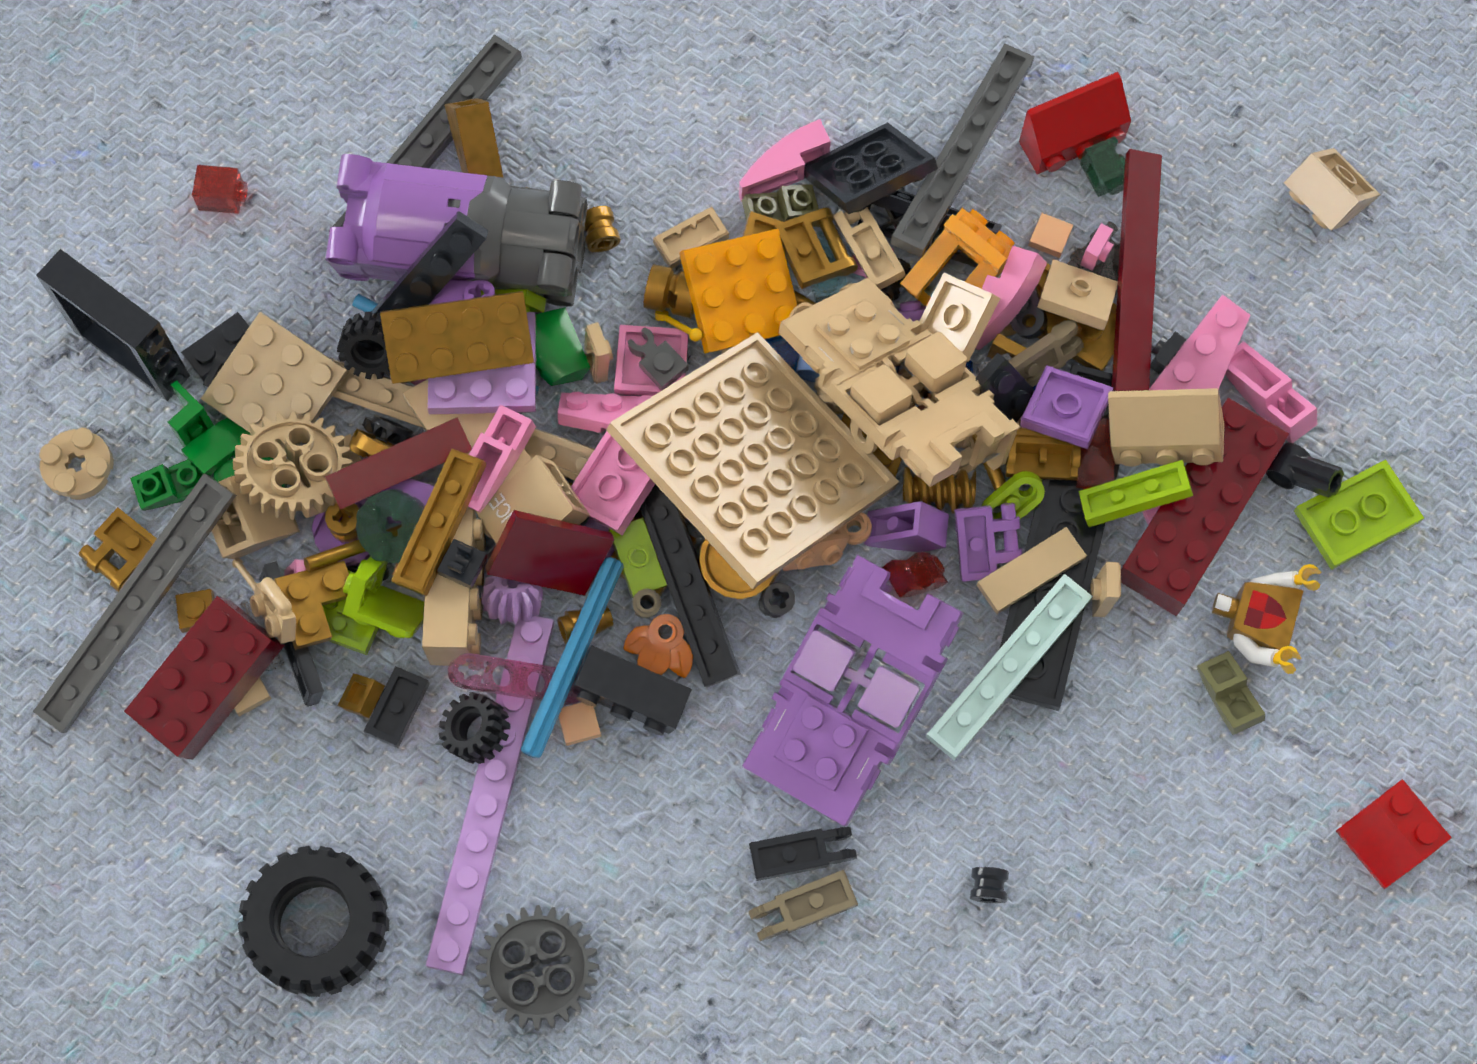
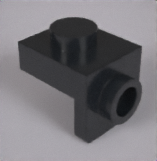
[1150,331,1187,374]

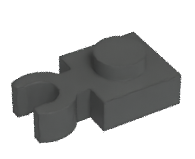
[628,327,689,391]

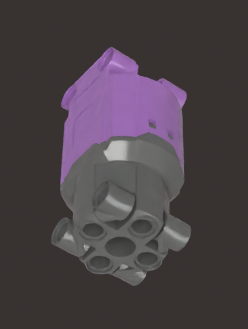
[325,154,588,307]

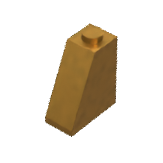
[445,98,504,178]

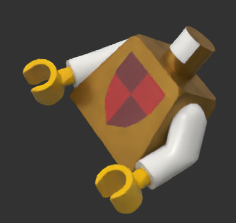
[1211,564,1321,674]

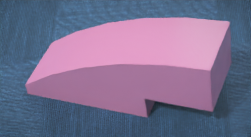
[739,119,831,202]
[975,246,1047,350]
[1225,341,1317,443]
[468,405,536,513]

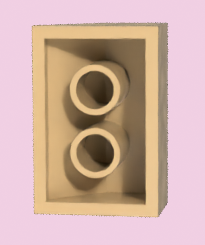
[1108,388,1224,467]

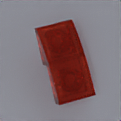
[881,552,948,598]

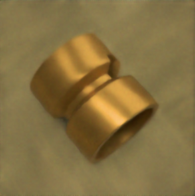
[643,264,694,319]

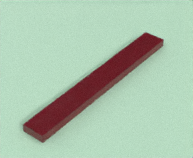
[1112,149,1162,391]

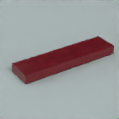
[325,417,472,510]

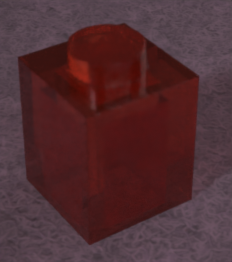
[192,165,248,214]

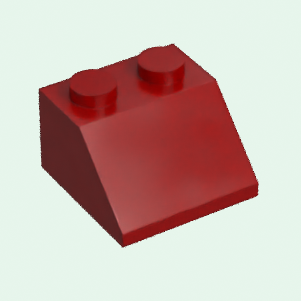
[1336,779,1452,889]

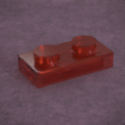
[1076,419,1114,489]

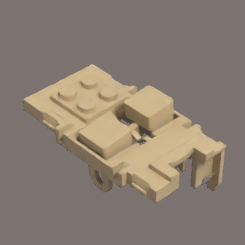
[779,278,1020,487]

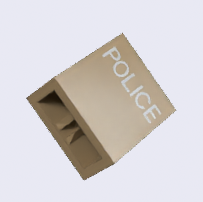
[474,455,590,544]

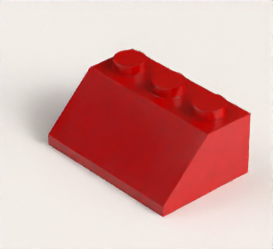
[1019,72,1131,175]

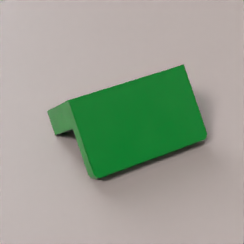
[167,381,214,447]

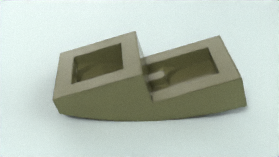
[1197,651,1265,735]

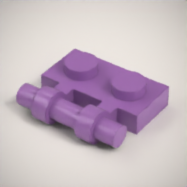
[954,503,1023,582]

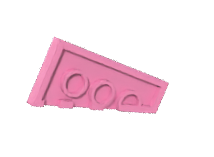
[558,392,652,433]

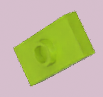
[608,518,667,598]

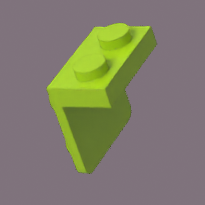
[342,550,424,638]

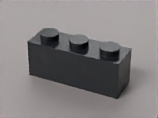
[570,645,692,736]

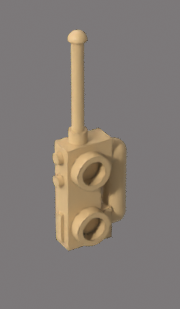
[232,558,296,644]

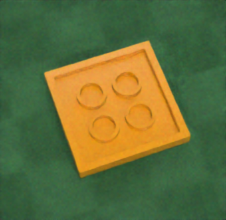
[679,229,797,354]

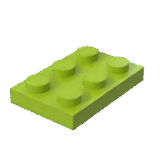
[1293,459,1424,570]

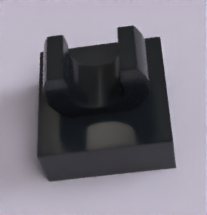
[437,539,488,589]

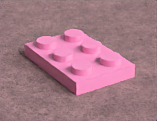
[571,411,655,535]

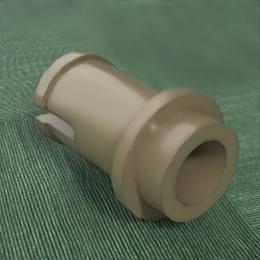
[632,589,661,618]

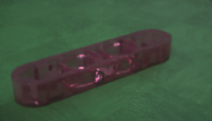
[448,653,579,705]

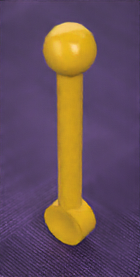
[655,310,703,342]

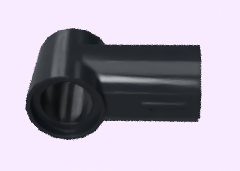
[1266,442,1344,498]

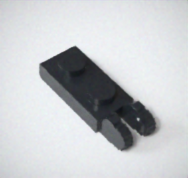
[749,827,857,881]

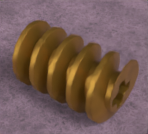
[902,467,976,514]

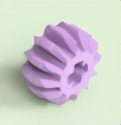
[482,576,543,625]

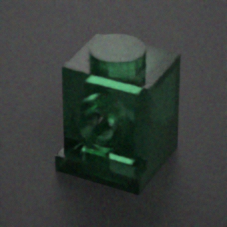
[1080,136,1125,197]

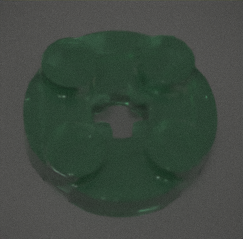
[356,489,425,563]

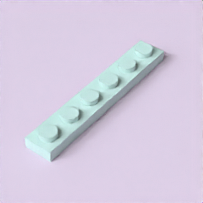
[926,574,1093,760]

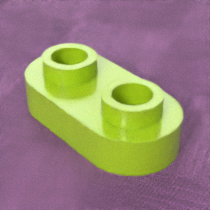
[981,471,1045,519]

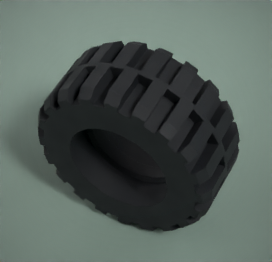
[238,846,390,997]

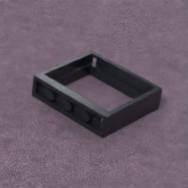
[36,249,190,401]

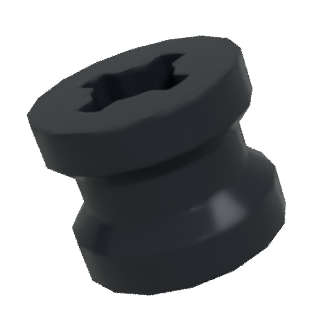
[970,867,1009,903]

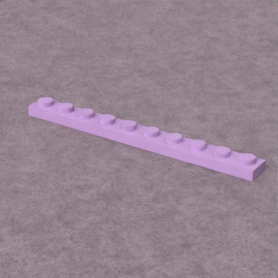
[426,616,555,976]

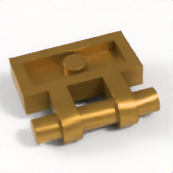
[79,507,157,592]

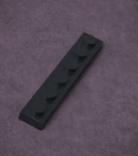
[358,211,488,351]
[640,484,741,687]

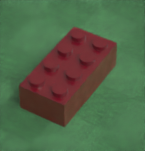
[124,596,285,760]

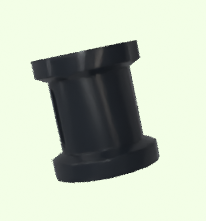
[758,582,795,618]

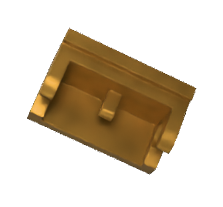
[1006,428,1081,480]

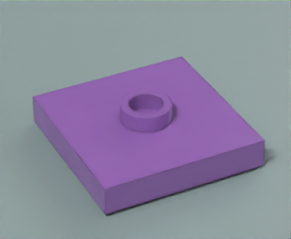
[1020,365,1113,449]

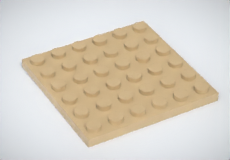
[606,332,899,590]

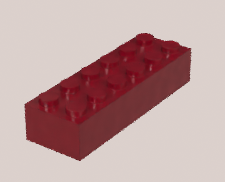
[1121,397,1289,616]

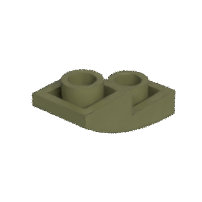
[741,184,819,222]

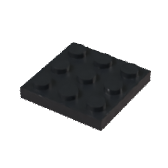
[804,122,938,214]

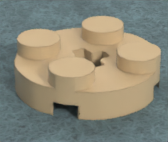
[39,428,114,500]

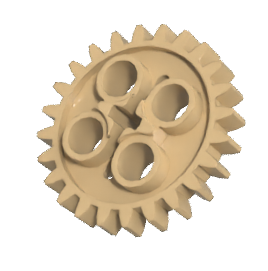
[233,411,352,520]

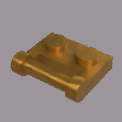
[774,207,858,289]

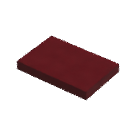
[485,510,614,596]

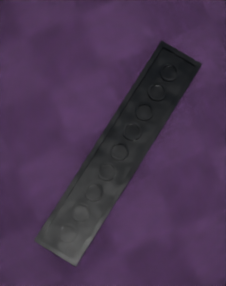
[999,363,1120,711]

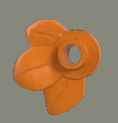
[623,614,693,678]

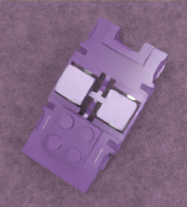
[742,555,964,826]

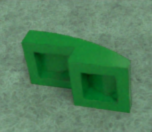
[181,417,250,476]

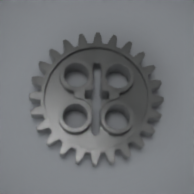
[476,905,599,1031]

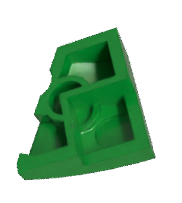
[535,307,590,386]

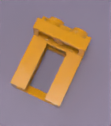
[900,208,1015,306]

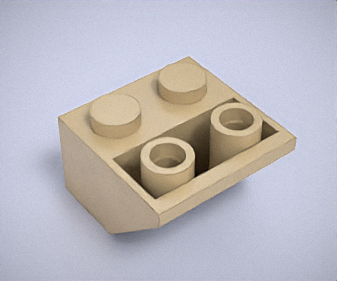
[212,476,300,559]

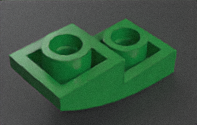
[130,459,211,511]

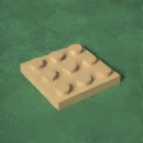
[201,312,349,457]

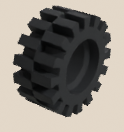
[337,311,390,379]
[439,692,510,764]

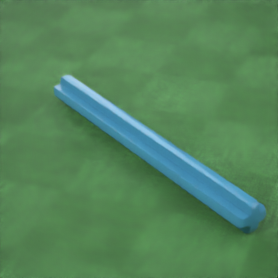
[521,557,624,758]

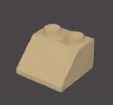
[1284,148,1381,230]

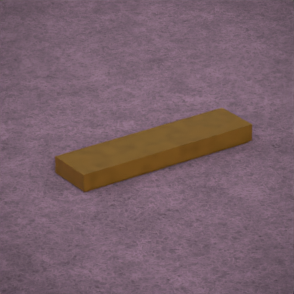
[391,449,487,596]

